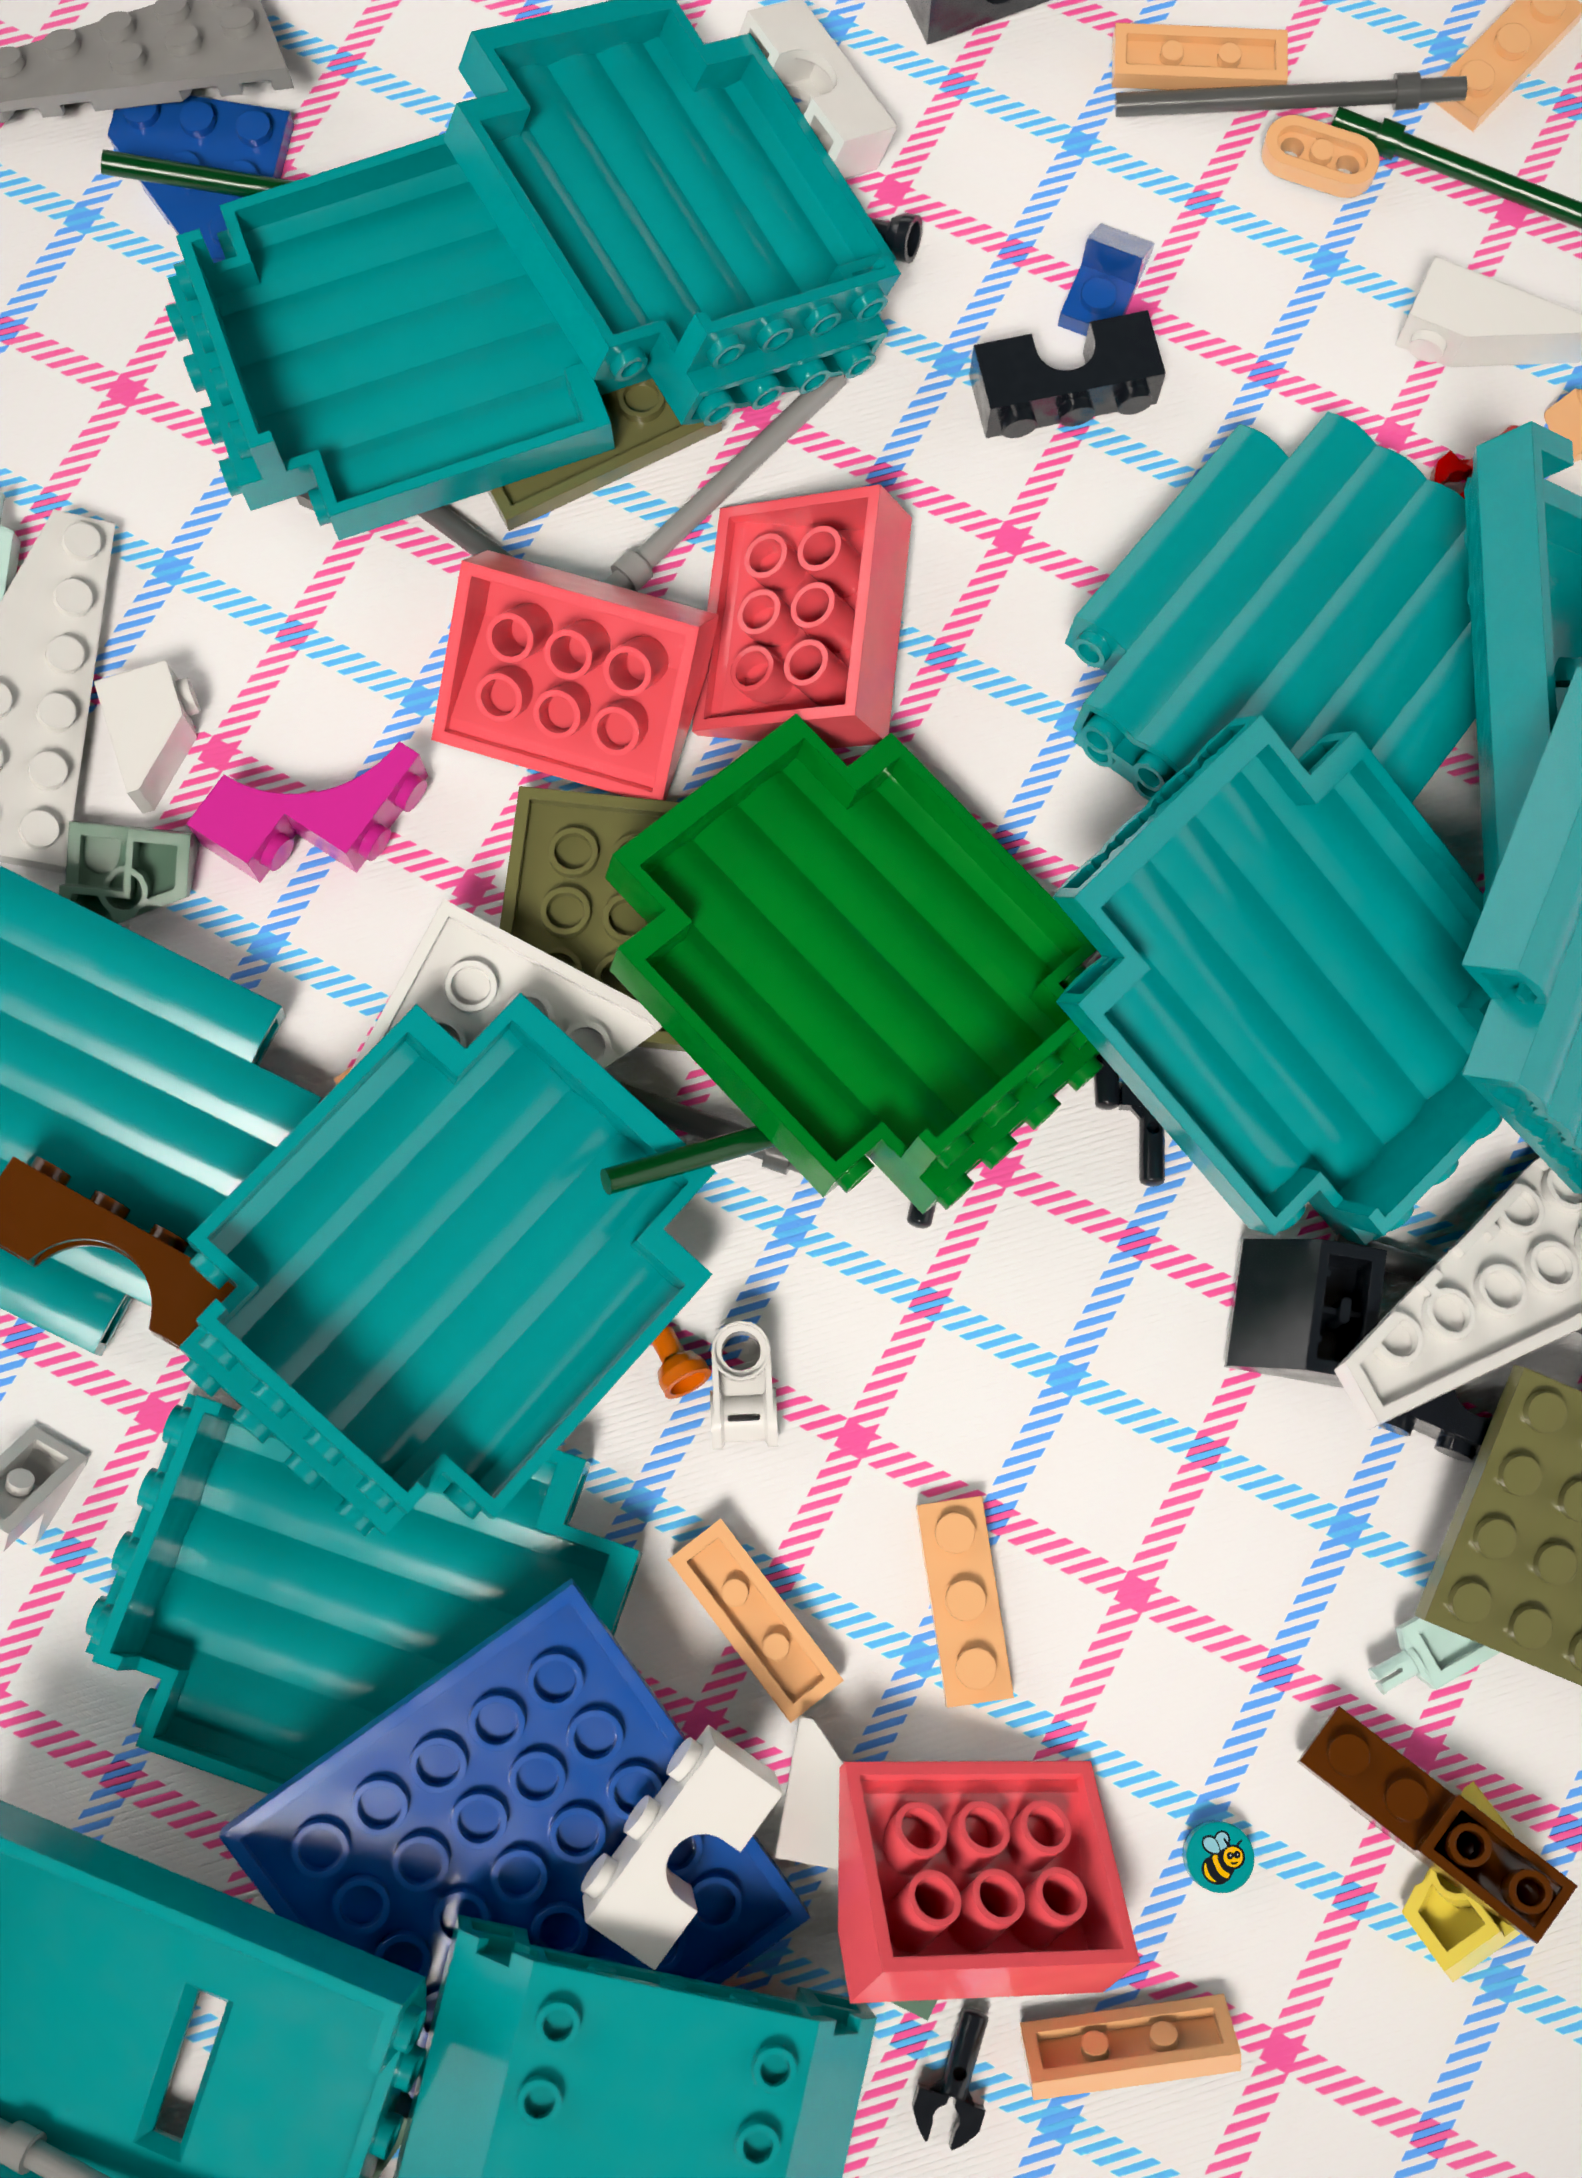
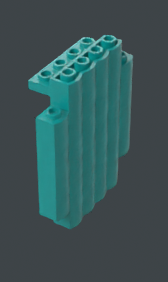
[443,0,901,426]
[165,133,652,540]
[1065,412,1476,803]
[1461,657,1582,1194]
[1053,714,1503,1245]
[0,866,322,1356]
[179,993,716,1537]
[85,1393,643,1794]

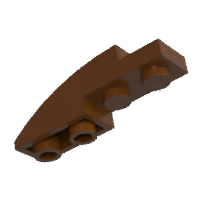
[1297,1706,1578,1944]

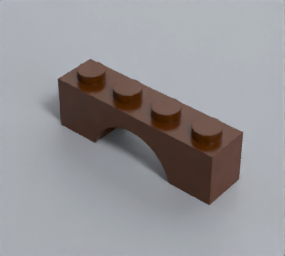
[0,1156,235,1350]

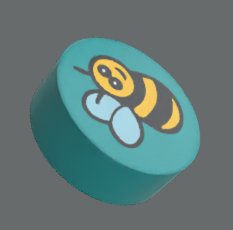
[1182,1820,1254,1893]

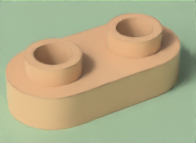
[1261,115,1380,198]

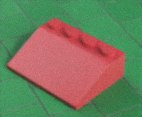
[692,484,912,748]
[431,550,719,801]
[838,1761,1140,2004]

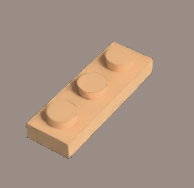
[1434,0,1582,132]
[1112,23,1288,90]
[915,1496,1014,1708]
[668,1518,844,1723]
[1020,1994,1241,2100]

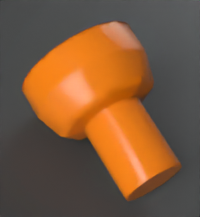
[652,1327,711,1399]

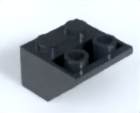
[1224,1239,1387,1388]

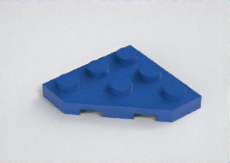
[107,95,294,263]

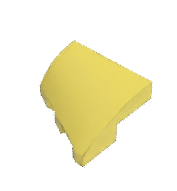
[1402,1781,1521,1983]

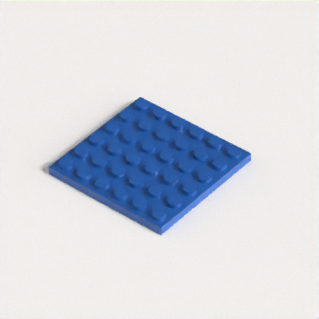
[219,1578,811,2098]

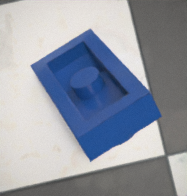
[1057,223,1155,336]

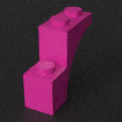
[186,741,428,883]

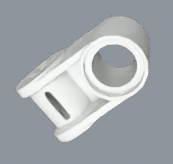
[710,1321,778,1450]

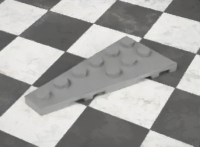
[0,0,294,123]

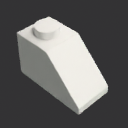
[94,659,200,814]
[775,1715,843,1870]

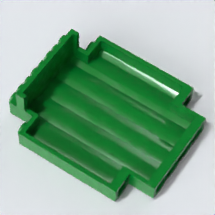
[605,713,1104,1214]

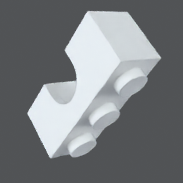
[738,0,898,179]
[581,1725,783,1970]

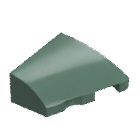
[59,821,199,924]

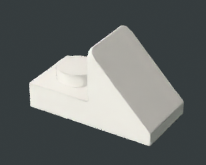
[0,1425,88,1552]

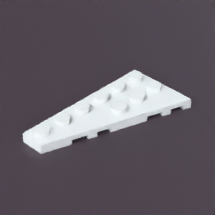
[0,509,116,873]
[1334,1155,1582,1431]

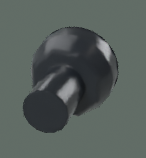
[870,213,922,263]

